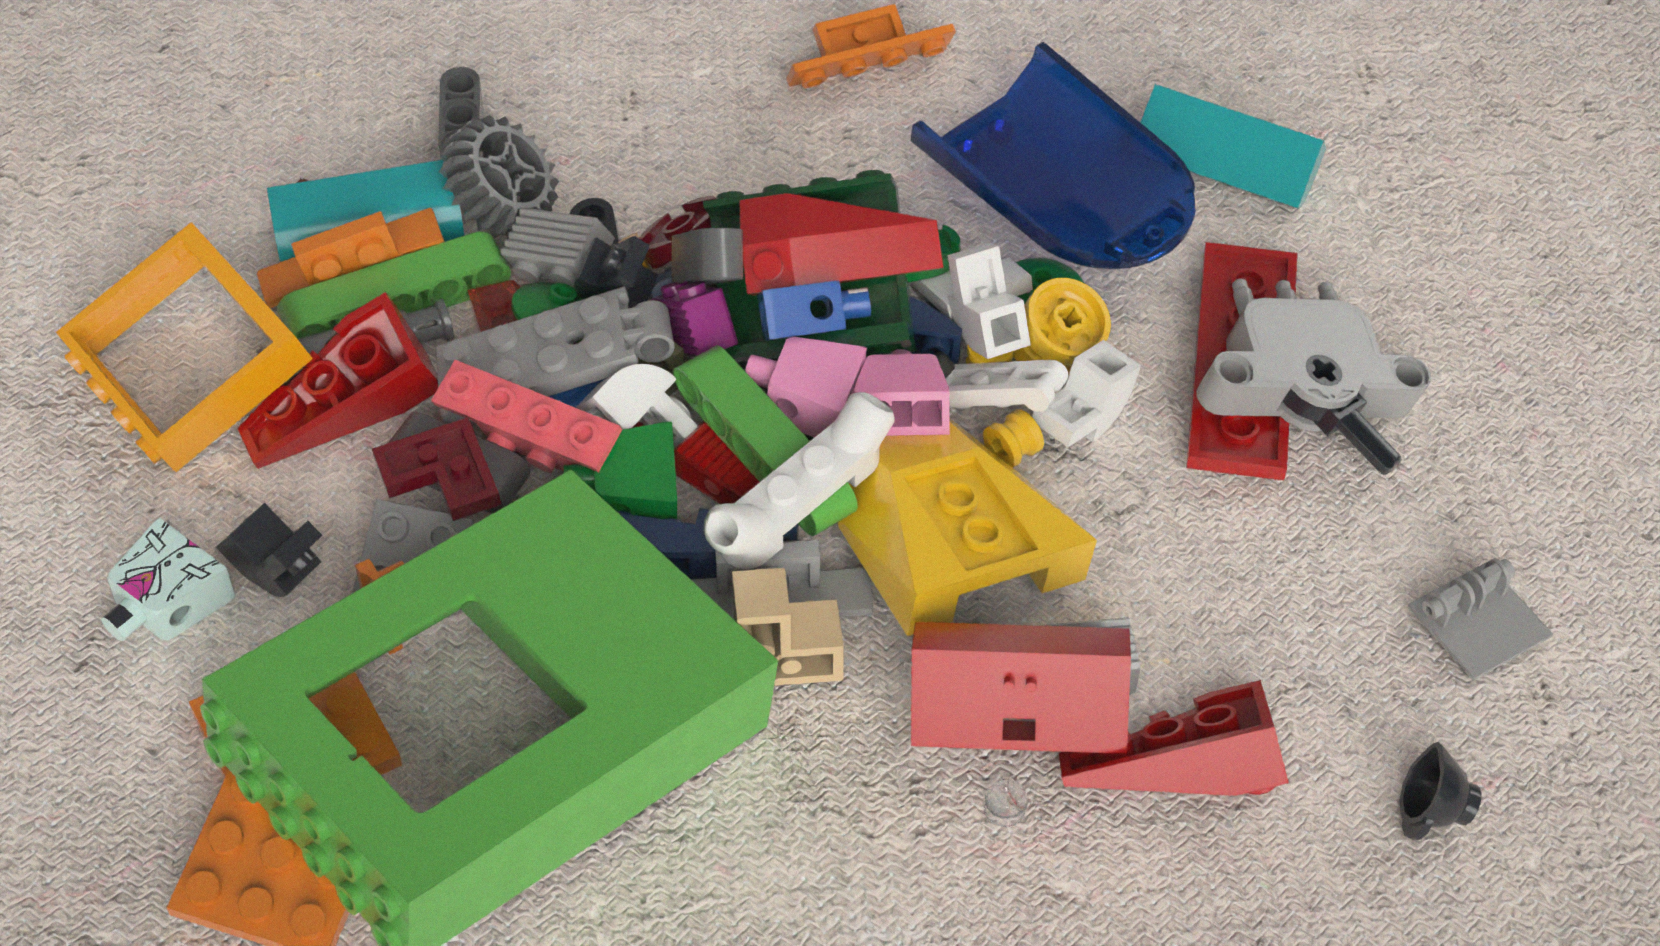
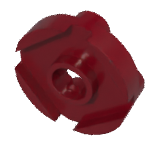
[640,196,716,269]

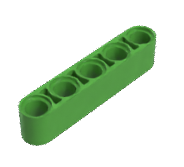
[277,231,511,345]
[673,345,858,536]

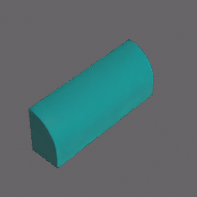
[1130,84,1326,209]
[267,160,465,262]

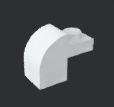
[947,242,1031,359]
[1032,340,1141,447]
[576,364,698,447]

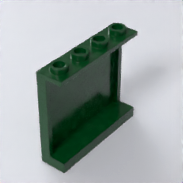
[703,170,916,361]

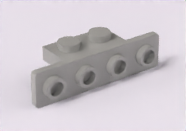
[691,540,873,619]

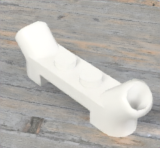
[703,392,895,569]

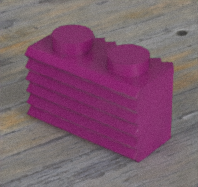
[651,281,738,357]

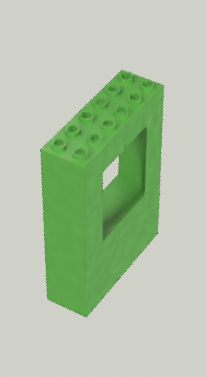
[200,470,778,946]

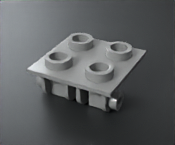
[352,499,474,618]
[1407,558,1553,680]

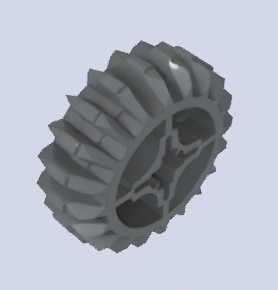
[439,115,559,237]

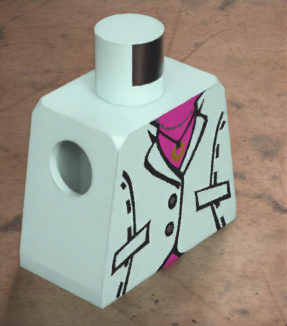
[101,517,235,641]

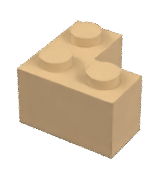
[732,568,844,686]

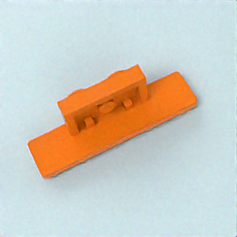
[786,4,956,88]
[257,208,444,308]

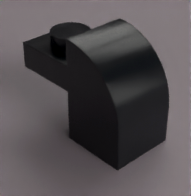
[574,236,658,308]
[216,503,323,597]

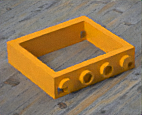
[56,222,313,472]

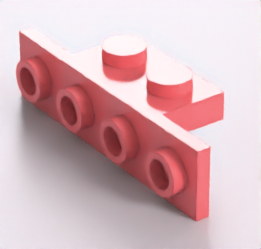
[431,360,622,473]

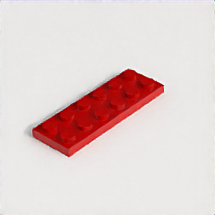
[1186,242,1298,481]

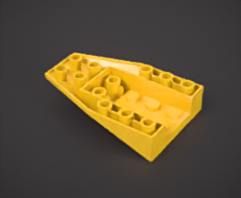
[837,418,1097,636]

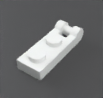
[946,360,1068,412]

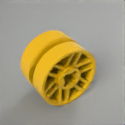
[1014,278,1111,380]

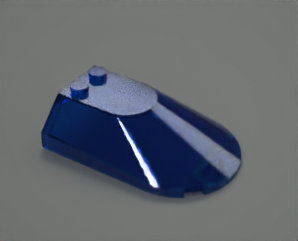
[910,42,1196,269]

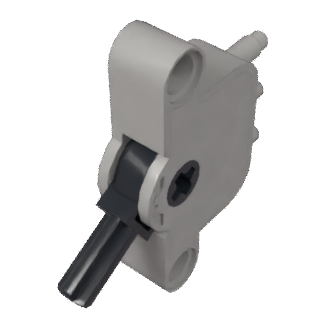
[1196,279,1431,475]

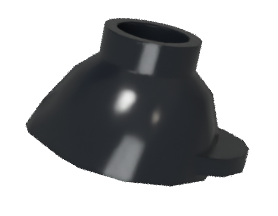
[1399,742,1481,841]

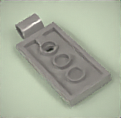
[435,286,674,424]

